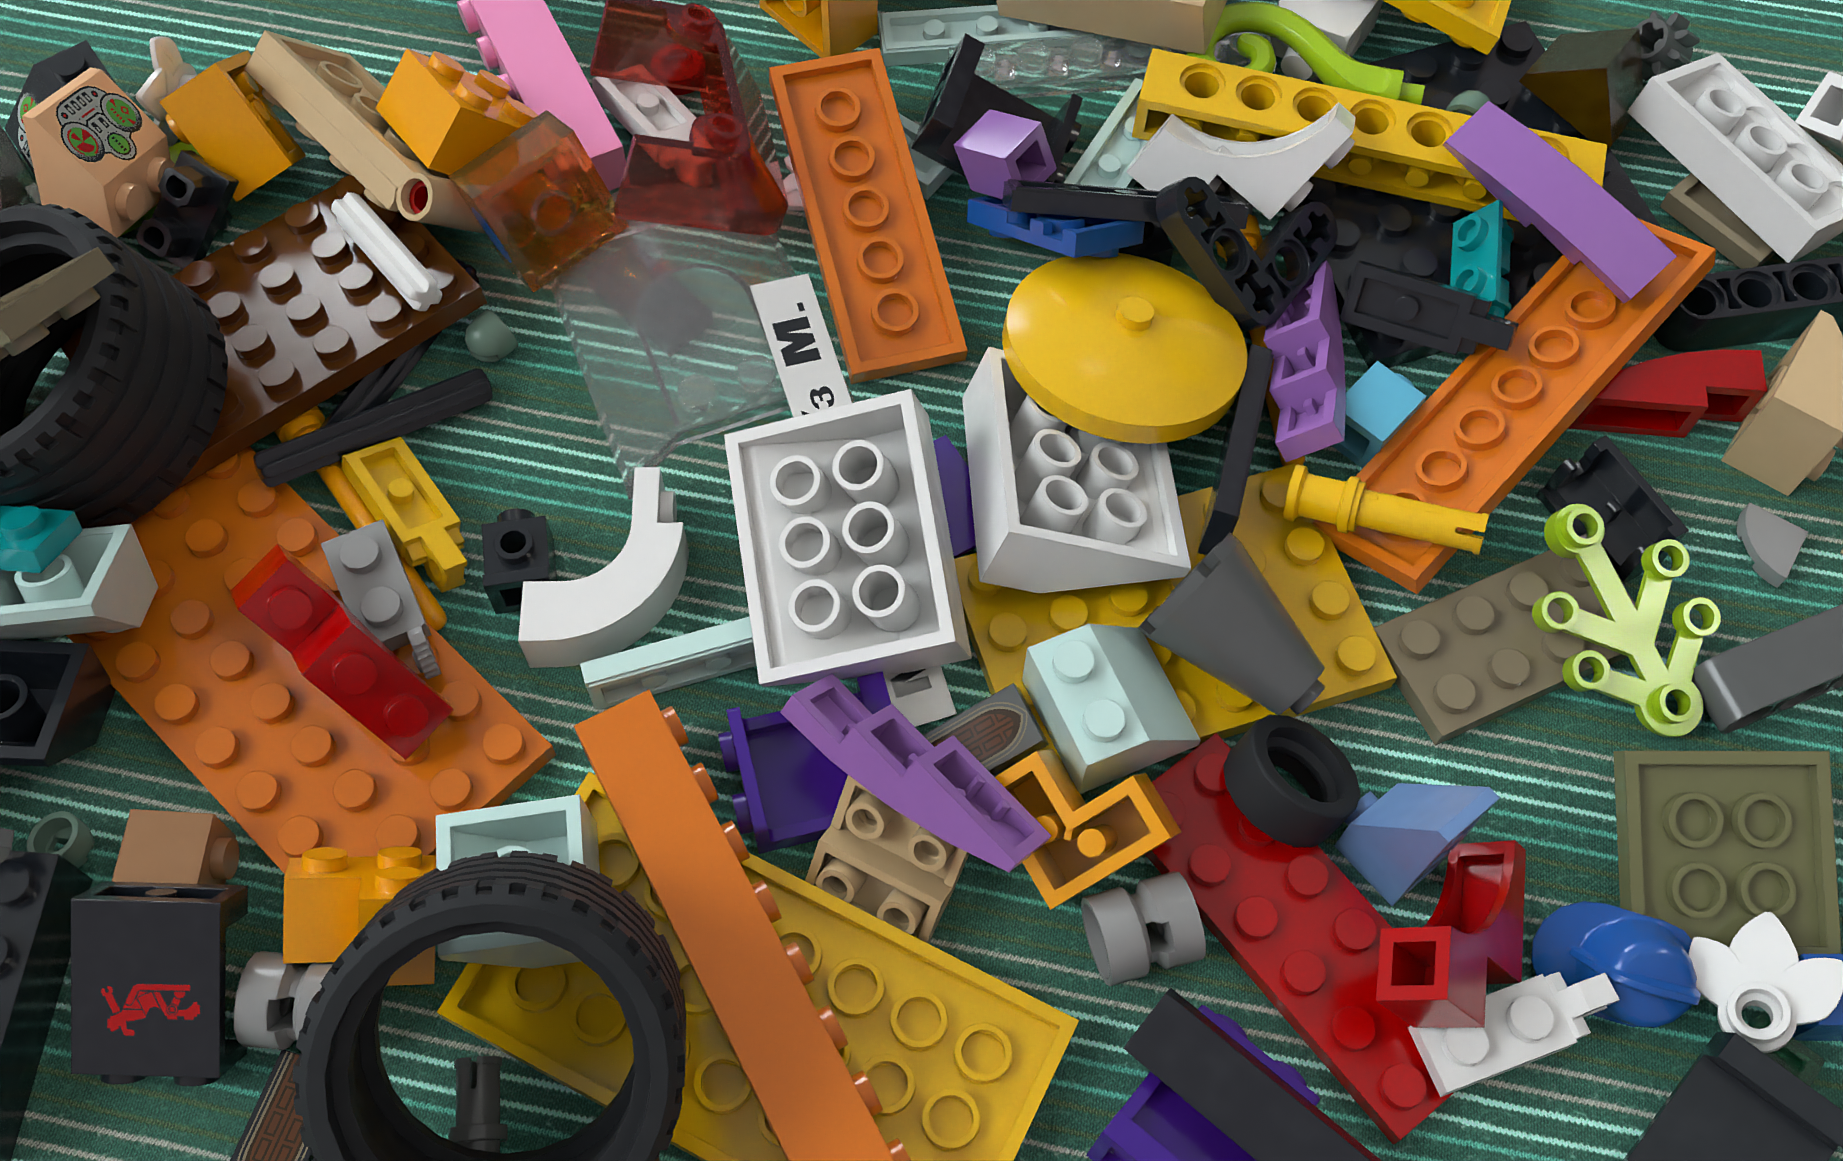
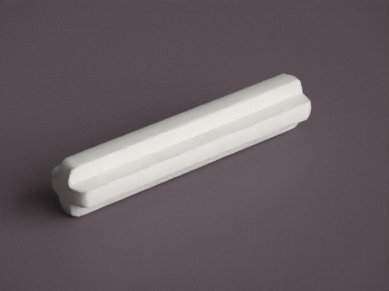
[331,192,442,311]

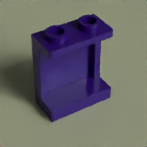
[718,671,891,854]
[1086,1005,1320,1161]

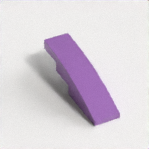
[1443,101,1677,303]
[1263,260,1346,462]
[780,673,1052,872]

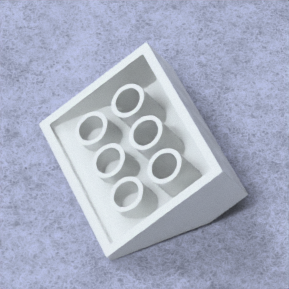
[962,347,1191,594]
[724,389,972,687]

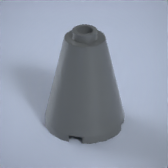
[1138,532,1325,715]

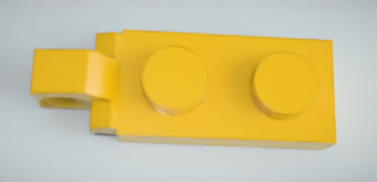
[342,437,467,593]

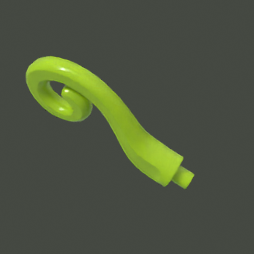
[1186,1,1425,105]

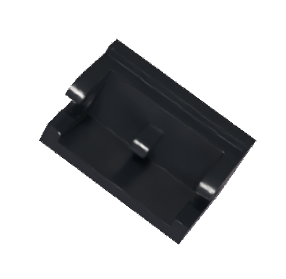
[1536,435,1689,585]

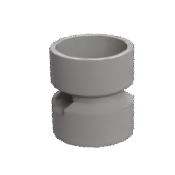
[1081,871,1206,986]
[234,951,334,1050]

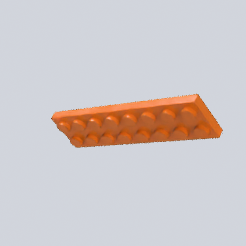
[1312,218,1716,594]

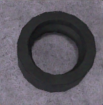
[1223,715,1360,847]

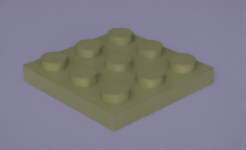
[1613,751,1842,956]

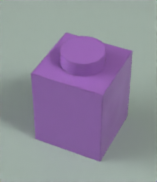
[954,109,1057,199]

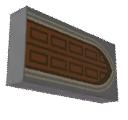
[923,683,1049,776]

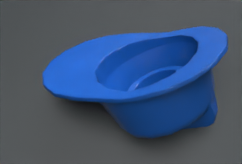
[1531,901,1701,1028]

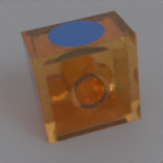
[448,110,629,293]

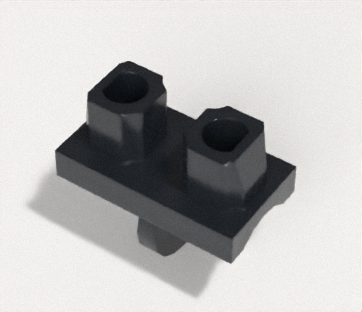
[136,150,239,269]

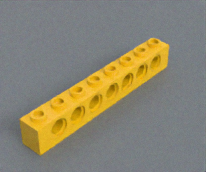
[1132,48,1607,224]

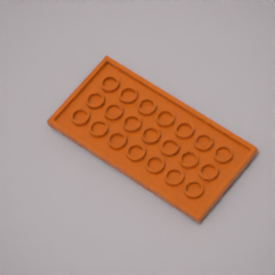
[66,447,556,874]

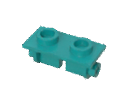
[1450,199,1514,318]

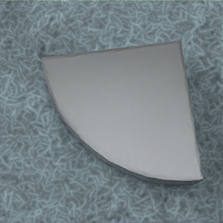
[1736,502,1808,588]

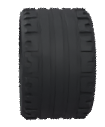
[0,203,228,529]
[293,850,686,1161]

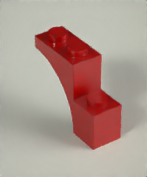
[230,543,454,760]
[1376,840,1526,1028]

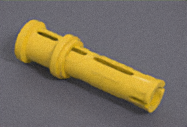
[1284,464,1489,555]

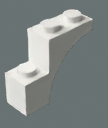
[1126,102,1356,220]

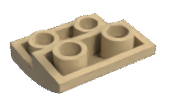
[805,775,970,944]

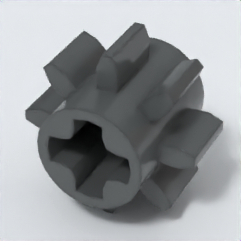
[1631,11,1700,81]

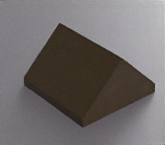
[1519,28,1643,150]

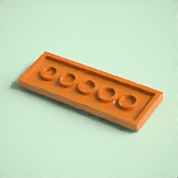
[769,48,968,384]

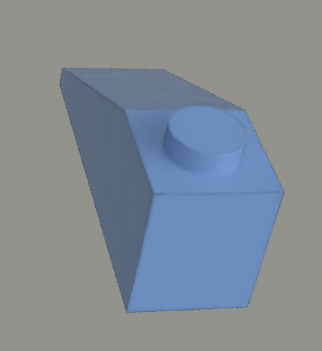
[1334,783,1500,906]

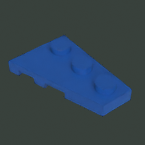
[967,196,1145,258]

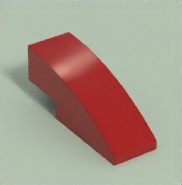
[1567,349,1767,438]

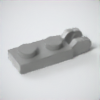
[321,519,441,680]

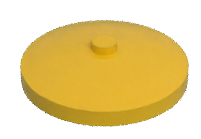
[1002,253,1247,444]

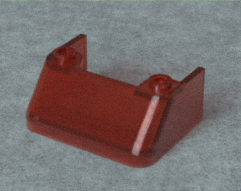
[590,0,789,235]

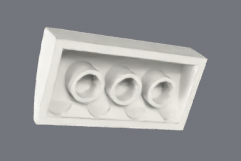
[1627,53,1843,263]

